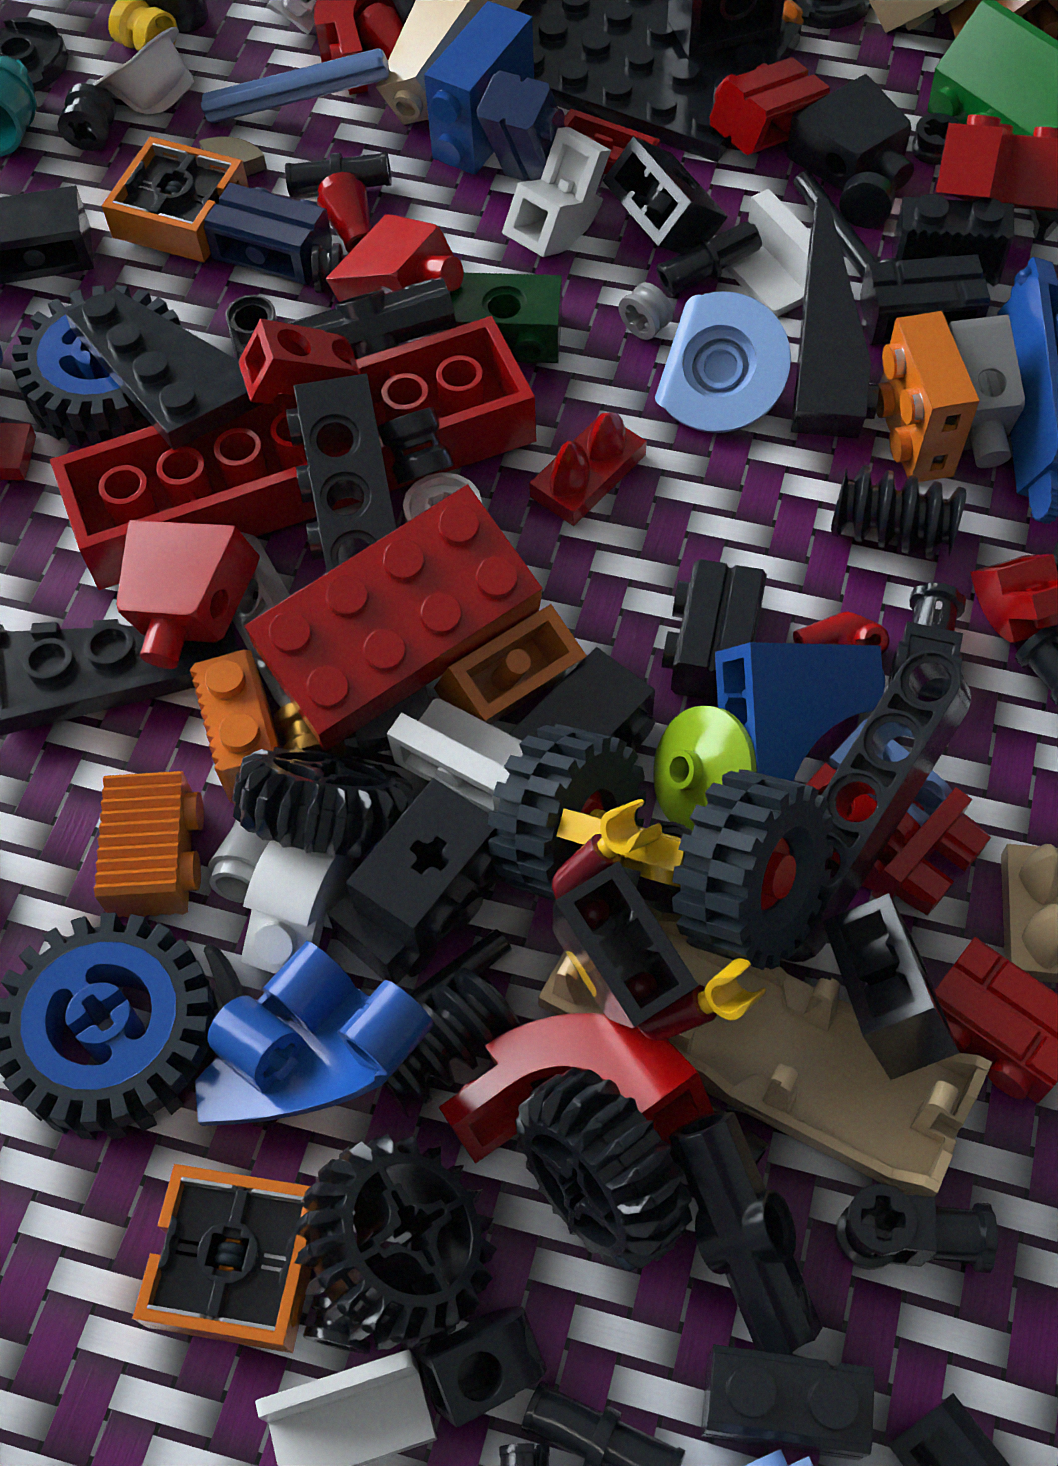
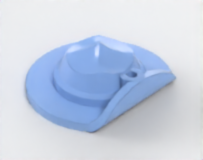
[655,291,791,433]

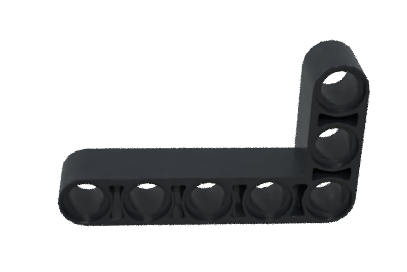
[659,649,971,962]

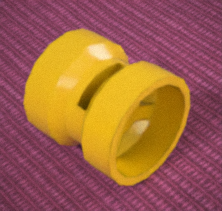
[108,0,177,51]

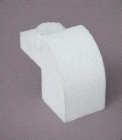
[502,127,611,257]
[240,841,354,974]

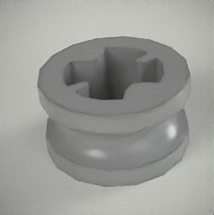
[619,282,673,340]

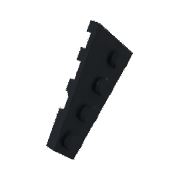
[65,289,265,450]
[0,619,239,736]

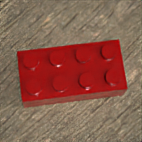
[244,484,543,751]

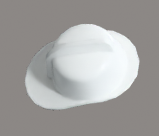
[93,27,194,114]

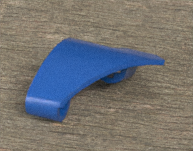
[195,941,435,1126]

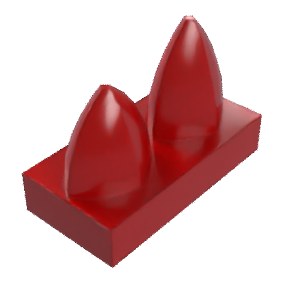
[529,412,647,526]

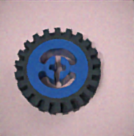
[11,285,183,447]
[0,913,218,1140]

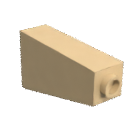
[376,0,523,125]

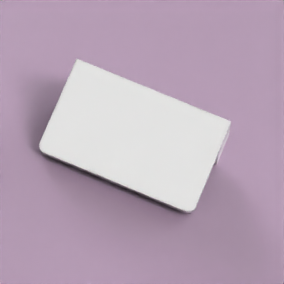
[726,188,810,317]
[387,698,523,813]
[255,1350,438,1466]

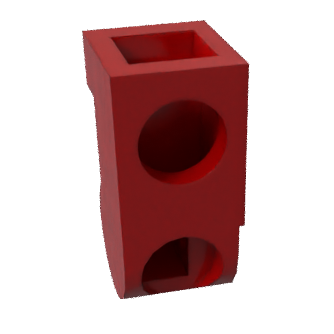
[238,318,361,404]

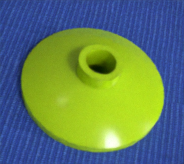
[653,706,757,831]

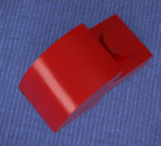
[970,554,1058,643]

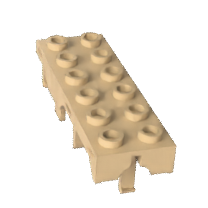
[538,905,992,1197]

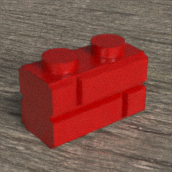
[709,57,830,156]
[935,937,1058,1104]

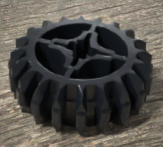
[232,747,415,859]
[515,1067,693,1272]
[293,1134,498,1350]

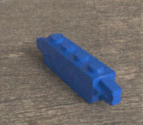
[997,257,1058,524]

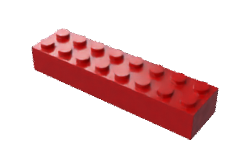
[49,316,537,590]

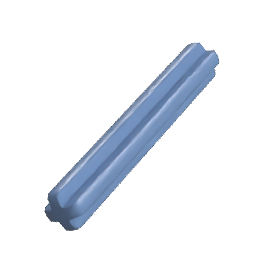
[201,48,389,123]

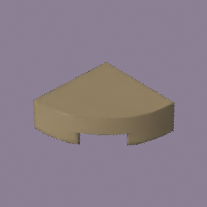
[199,137,267,177]

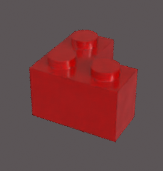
[935,115,1058,212]

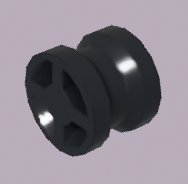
[57,83,116,151]

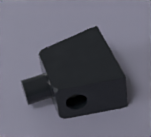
[786,74,914,191]

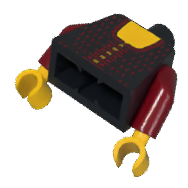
[552,799,767,1041]

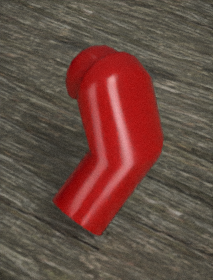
[793,612,890,655]

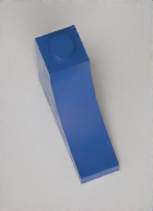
[715,642,885,781]

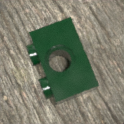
[447,272,562,363]

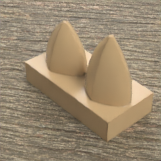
[1001,844,1058,983]

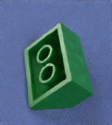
[927,0,1058,136]

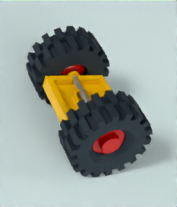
[488,724,834,970]

